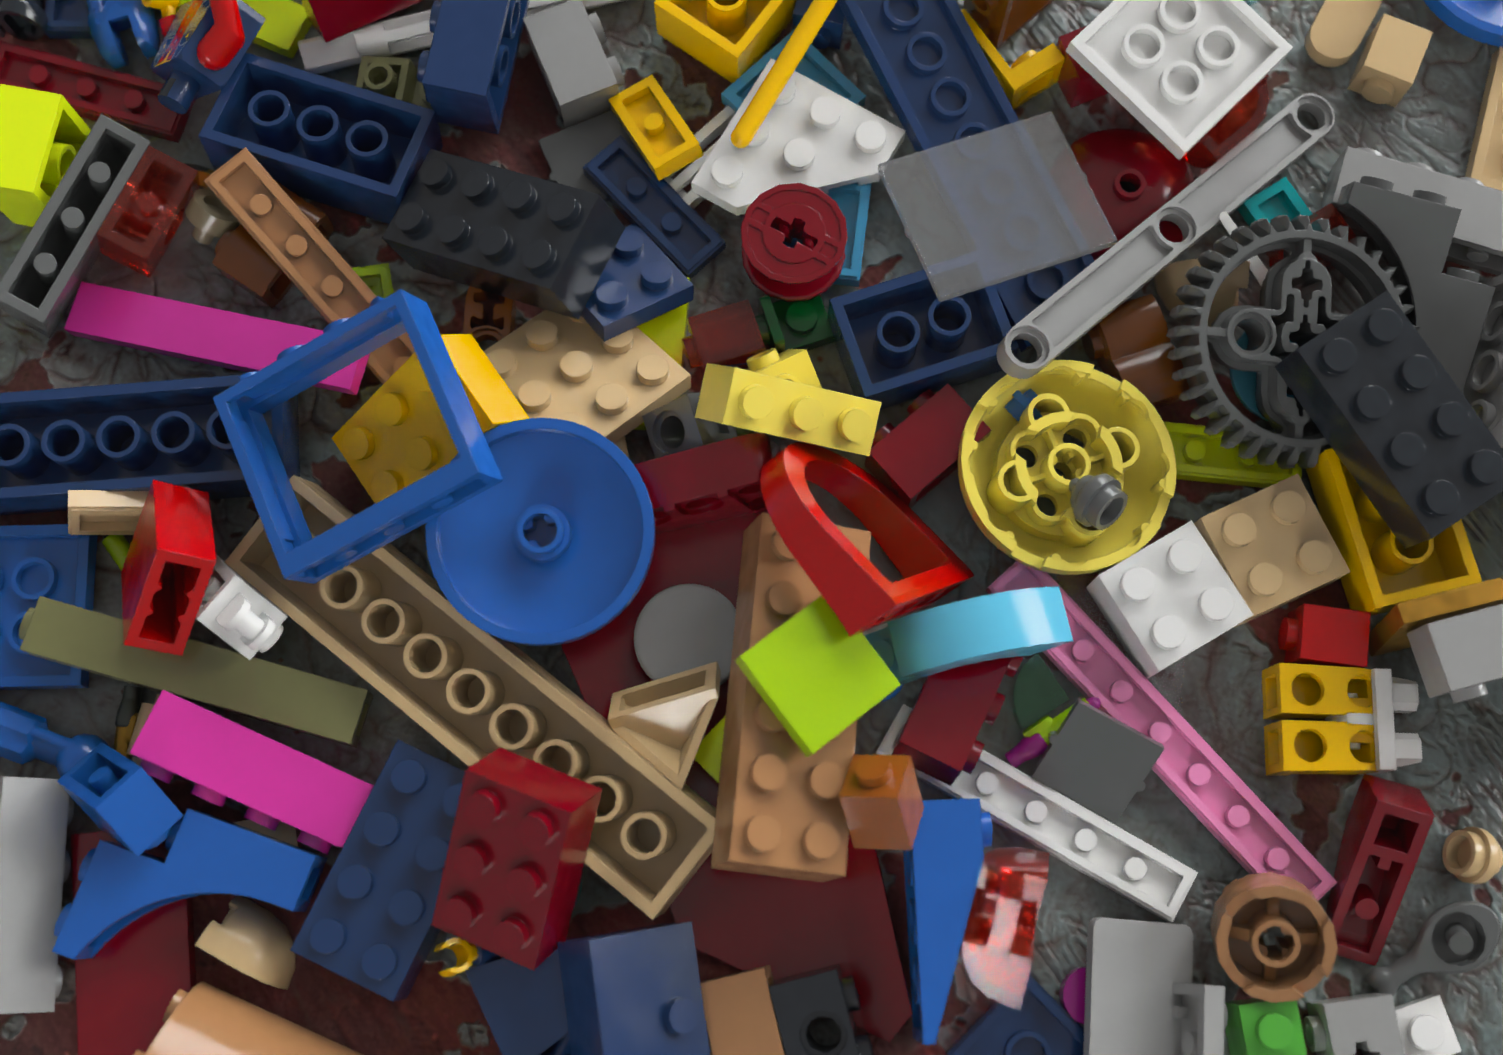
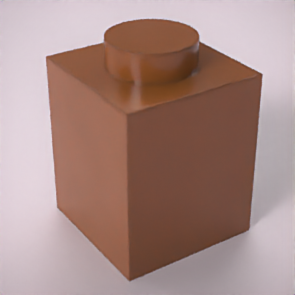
[839,754,924,850]

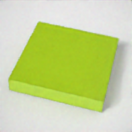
[734,595,901,758]

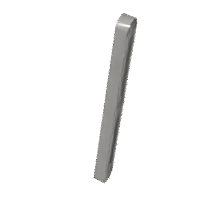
[996,93,1335,379]

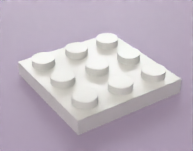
[1066,0,1293,160]

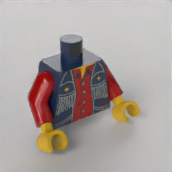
[142,0,266,114]

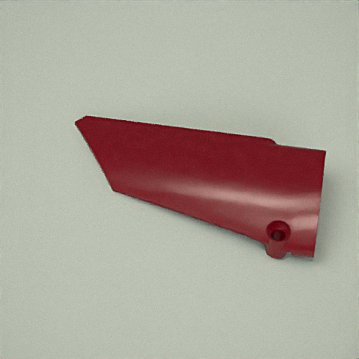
[561,433,913,1043]

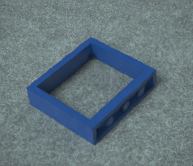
[213,289,503,584]

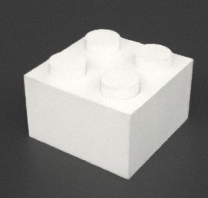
[1086,520,1253,679]

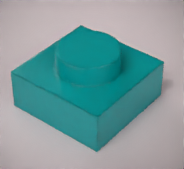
[1238,177,1315,227]

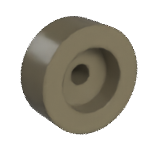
[185,189,240,244]

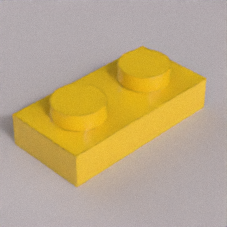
[608,74,704,181]

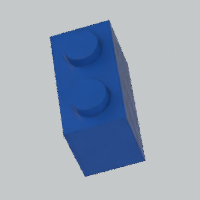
[57,742,184,857]

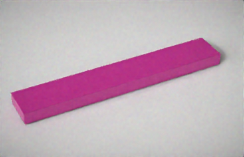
[64,281,370,396]

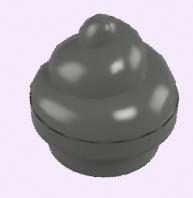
[1069,473,1128,530]

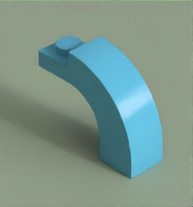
[865,586,1073,685]

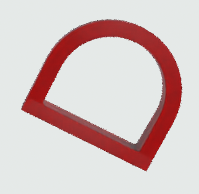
[760,442,974,637]

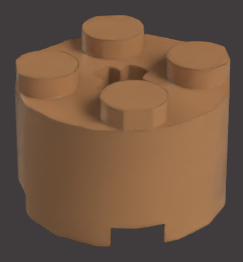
[1210,872,1338,1003]

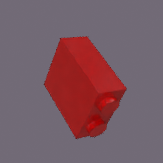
[121,480,216,656]

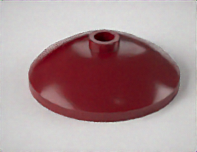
[1049,128,1195,261]

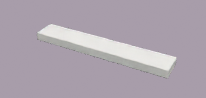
[875,704,1198,922]

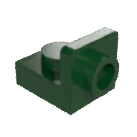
[752,294,834,354]

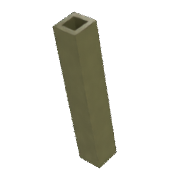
[19,596,373,748]

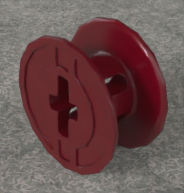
[741,183,848,302]

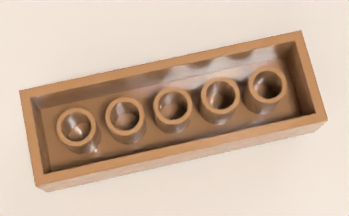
[711,512,871,882]

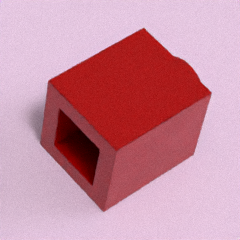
[1278,603,1371,668]

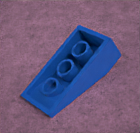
[903,798,992,1045]

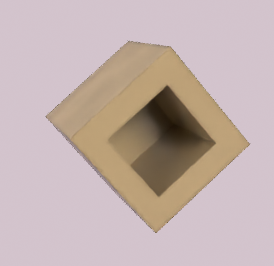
[1347,13,1433,107]

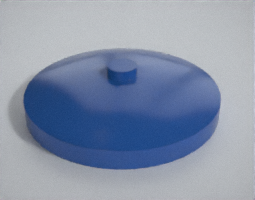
[425,418,656,646]

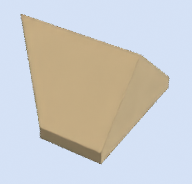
[607,661,721,791]

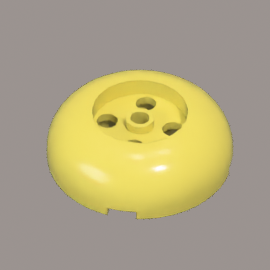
[958,360,1177,575]

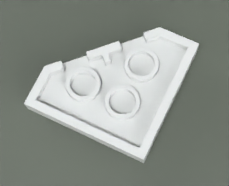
[691,58,906,216]

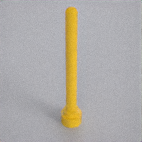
[731,0,838,148]

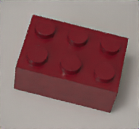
[431,747,602,971]

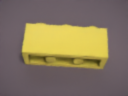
[695,363,882,456]

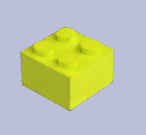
[0,84,91,227]

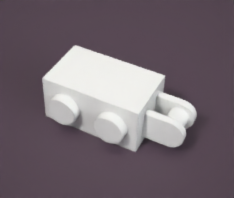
[196,554,288,660]

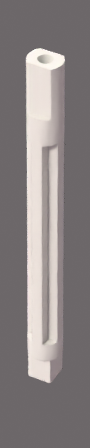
[298,0,625,74]

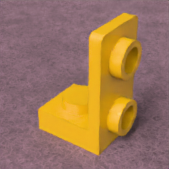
[961,8,1065,109]

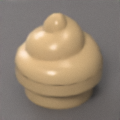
[1442,827,1503,885]

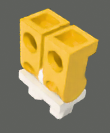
[1262,663,1422,776]

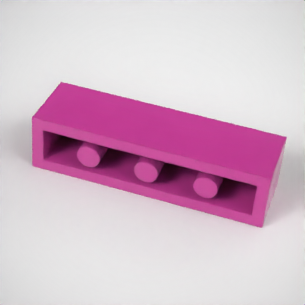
[129,690,374,854]

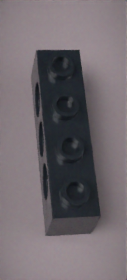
[769,964,874,1055]

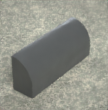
[0,114,153,338]

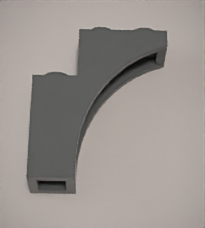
[1336,176,1496,393]

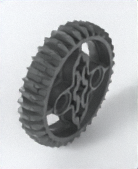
[1166,215,1420,469]

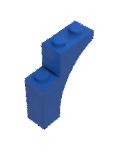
[52,808,328,960]

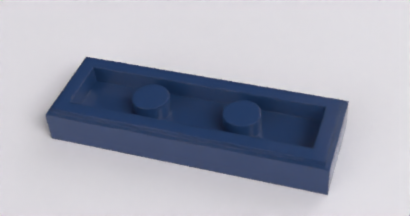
[583,135,726,279]

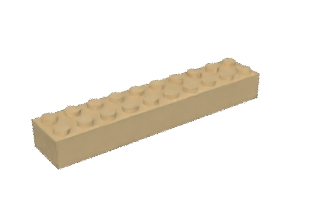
[224,475,716,920]

